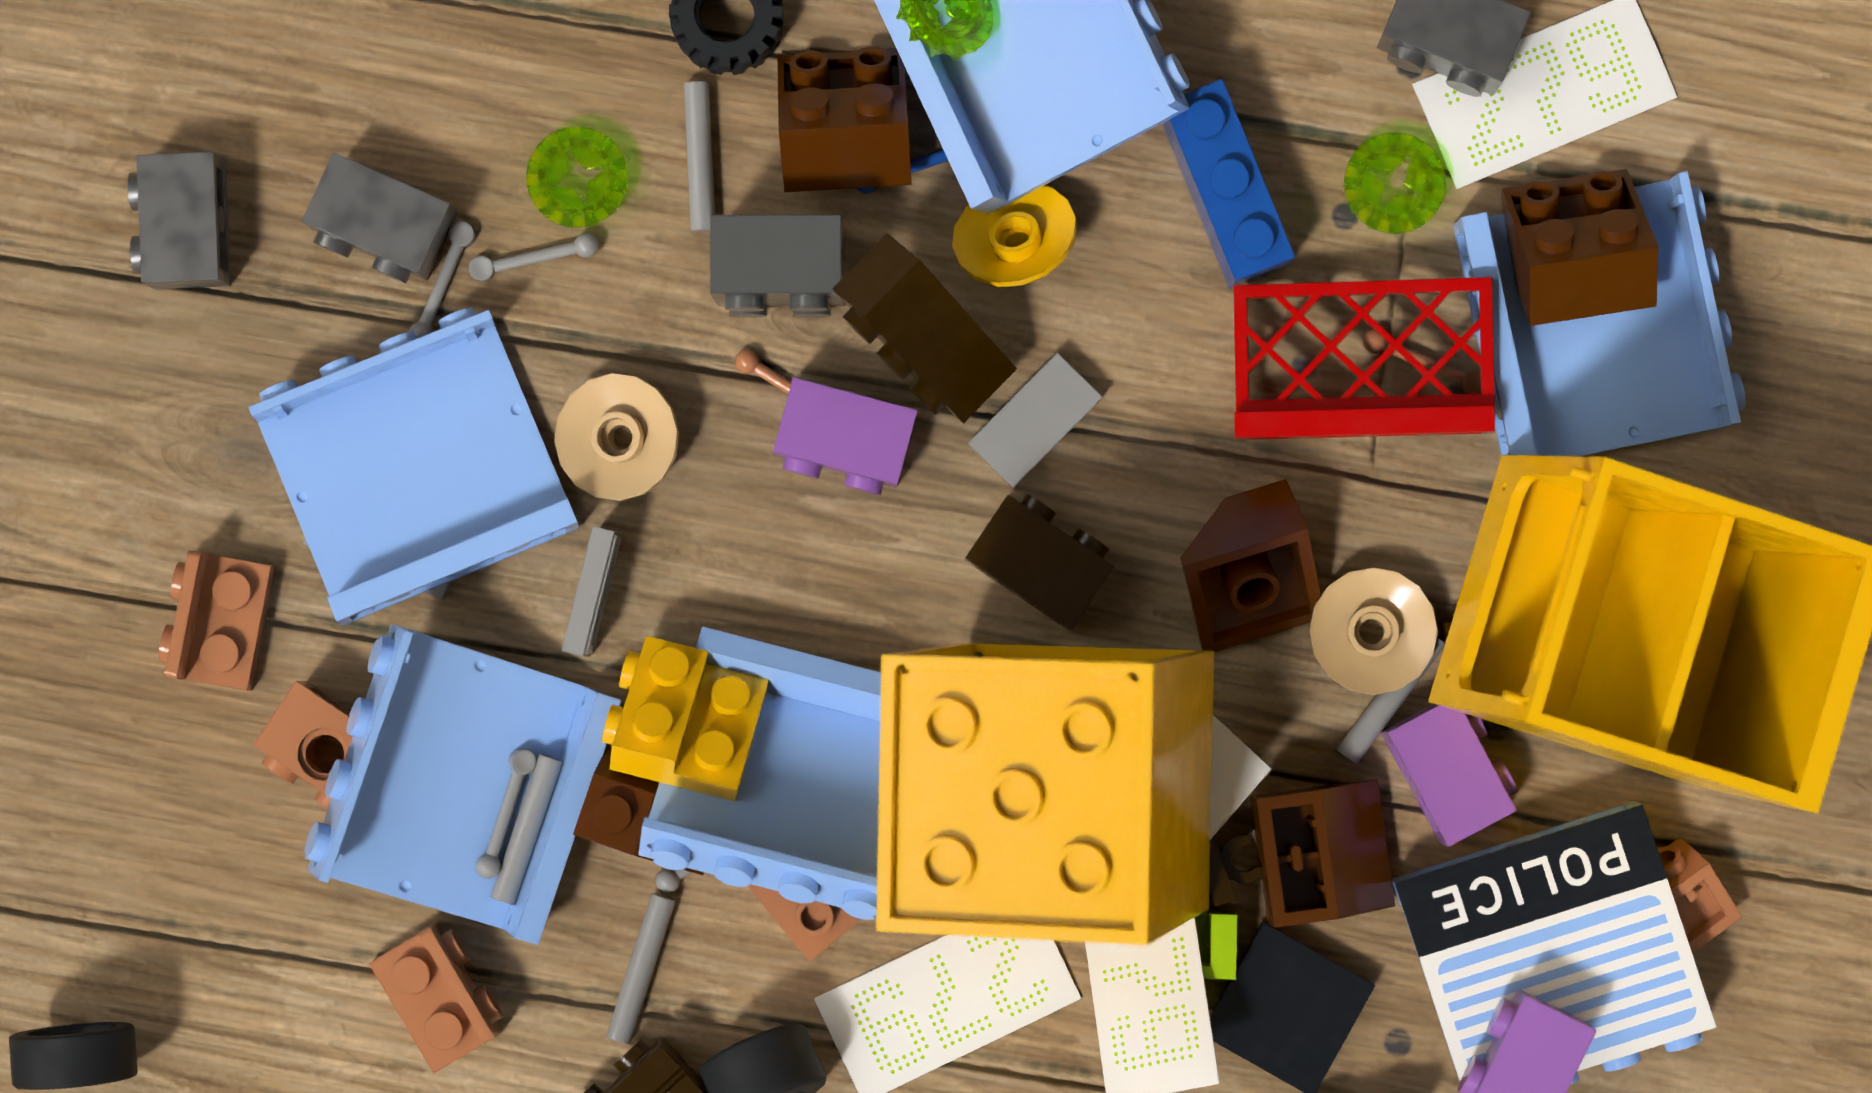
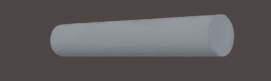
[684,81,715,233]
[1336,638,1445,765]
[490,754,563,905]
[606,893,676,1044]

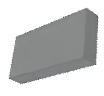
[968,353,1102,488]
[561,526,622,657]

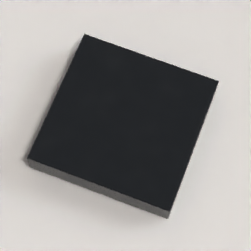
[1209,921,1375,1093]

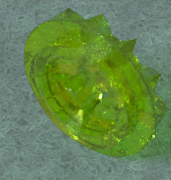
[896,0,993,61]
[526,127,628,228]
[1342,132,1446,235]

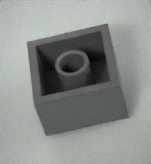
[710,215,845,318]

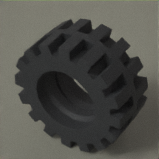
[669,0,784,75]

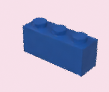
[1162,79,1295,289]

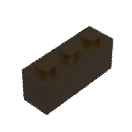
[832,233,1017,424]

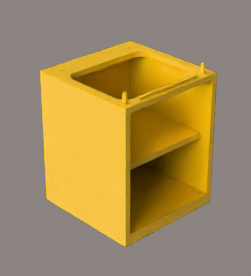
[1428,455,1872,814]
[876,643,1214,945]

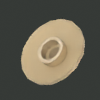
[554,373,679,501]
[1309,567,1438,695]

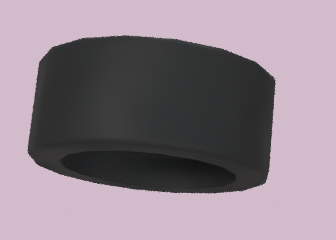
[9,1022,138,1090]

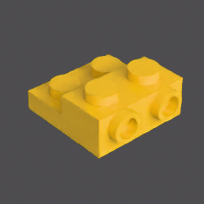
[602,636,769,801]

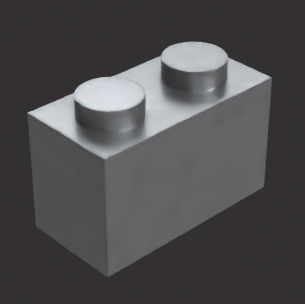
[1377,0,1531,97]
[128,152,231,290]
[301,152,458,284]

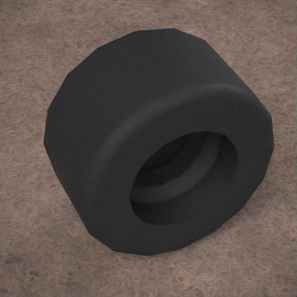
[700,1023,826,1093]

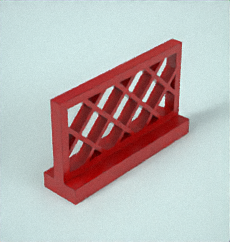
[1233,277,1496,440]

